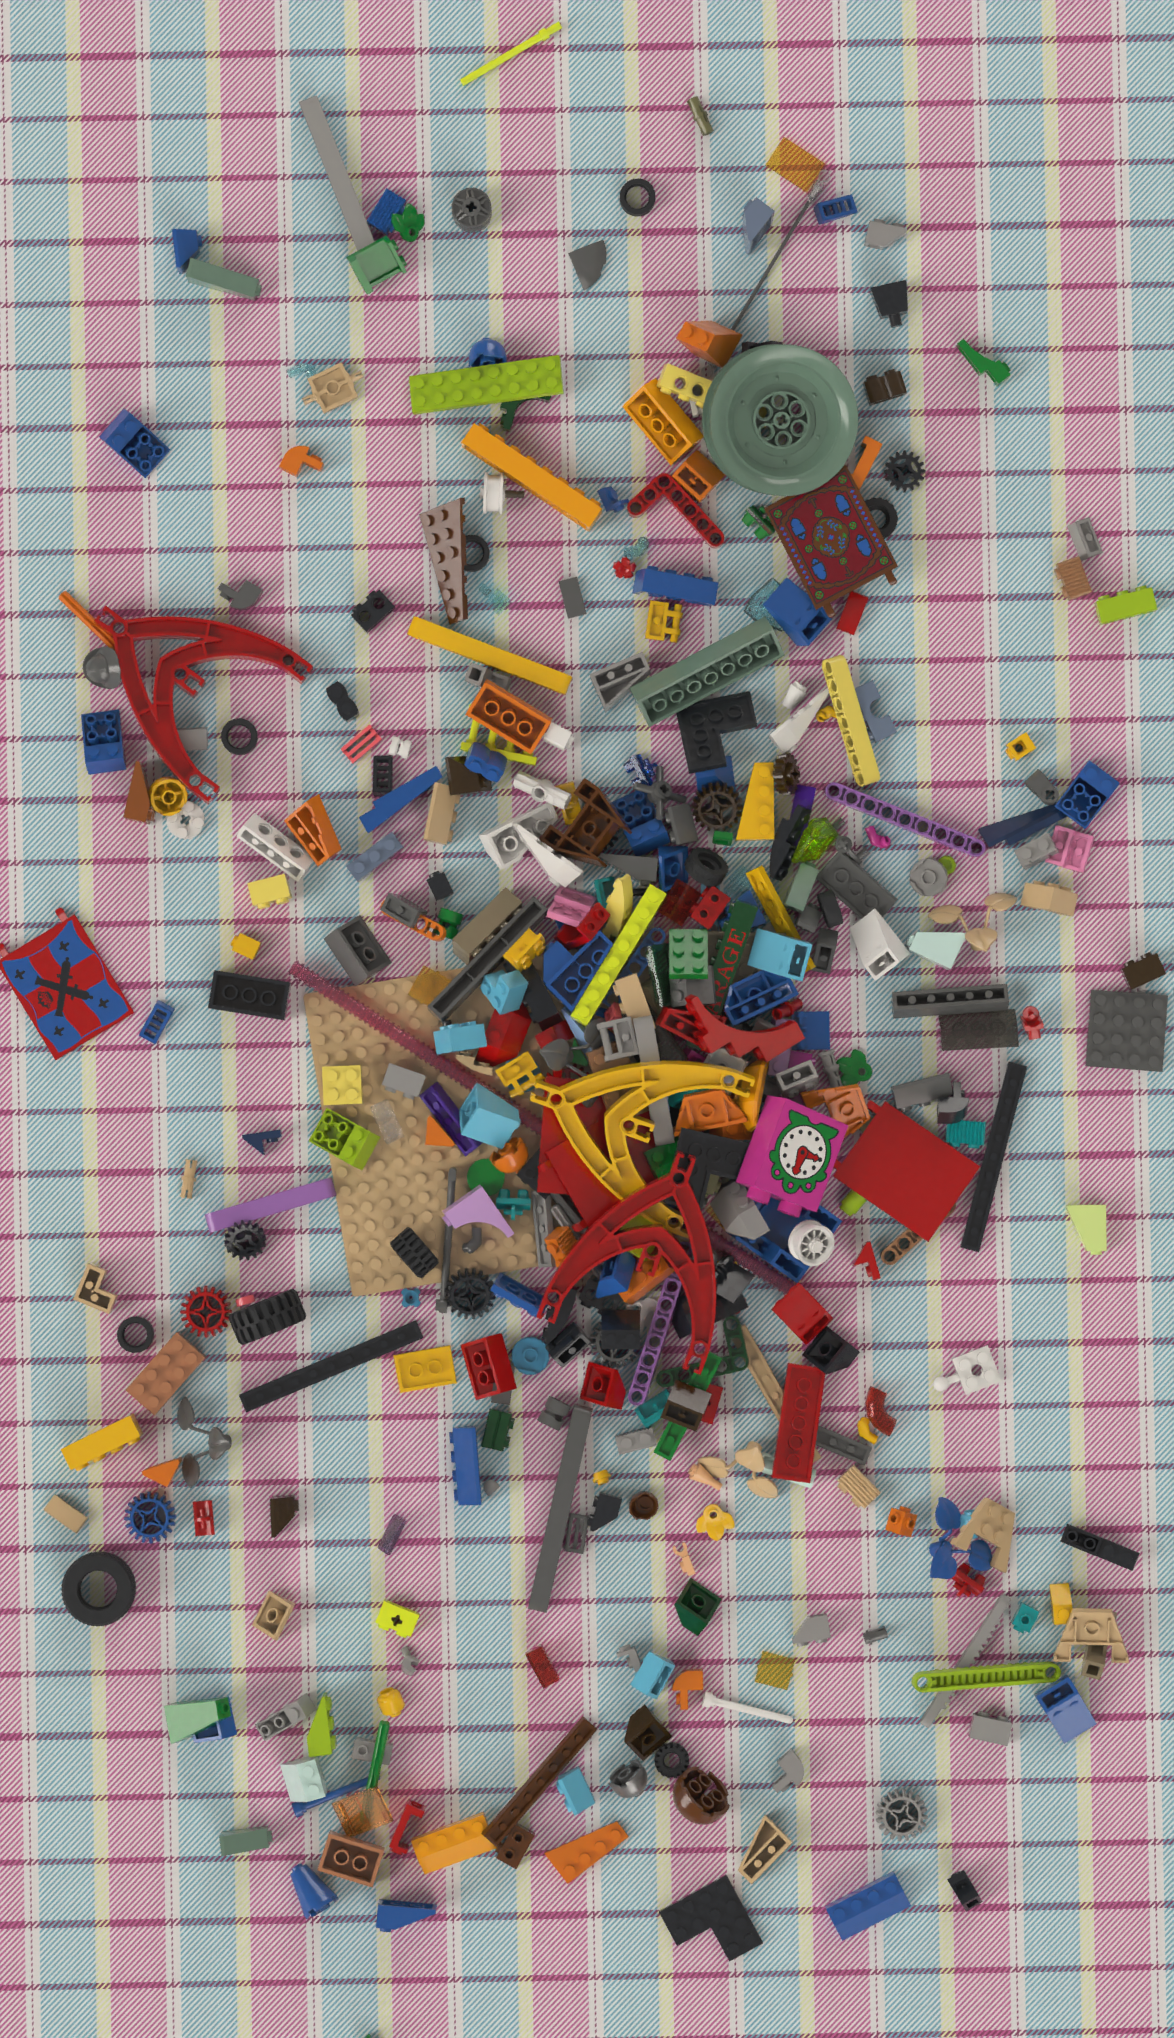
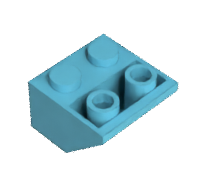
[631,1651,675,1699]
[556,1766,595,1816]

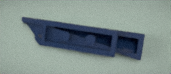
[978,803,1068,849]

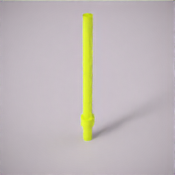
[460,21,562,86]

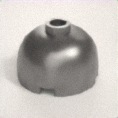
[609,1760,648,1798]

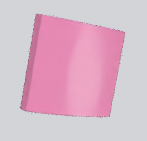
[1045,825,1095,874]
[546,886,597,927]

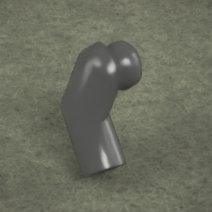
[462,1228,482,1254]

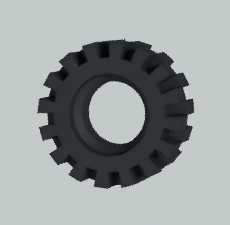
[654,1742,689,1779]

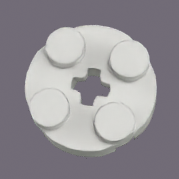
[166,801,205,839]

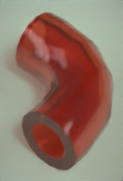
[865,1386,897,1437]

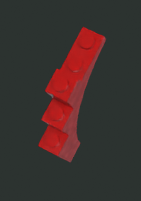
[684,994,805,1062]

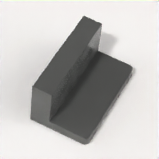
[380,893,428,928]

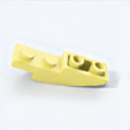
[601,874,633,943]

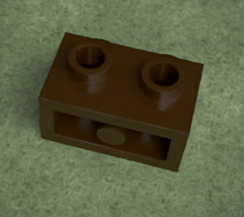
[1120,951,1166,990]

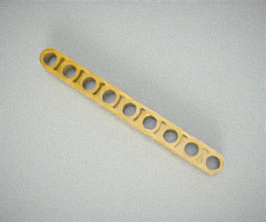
[407,616,572,695]

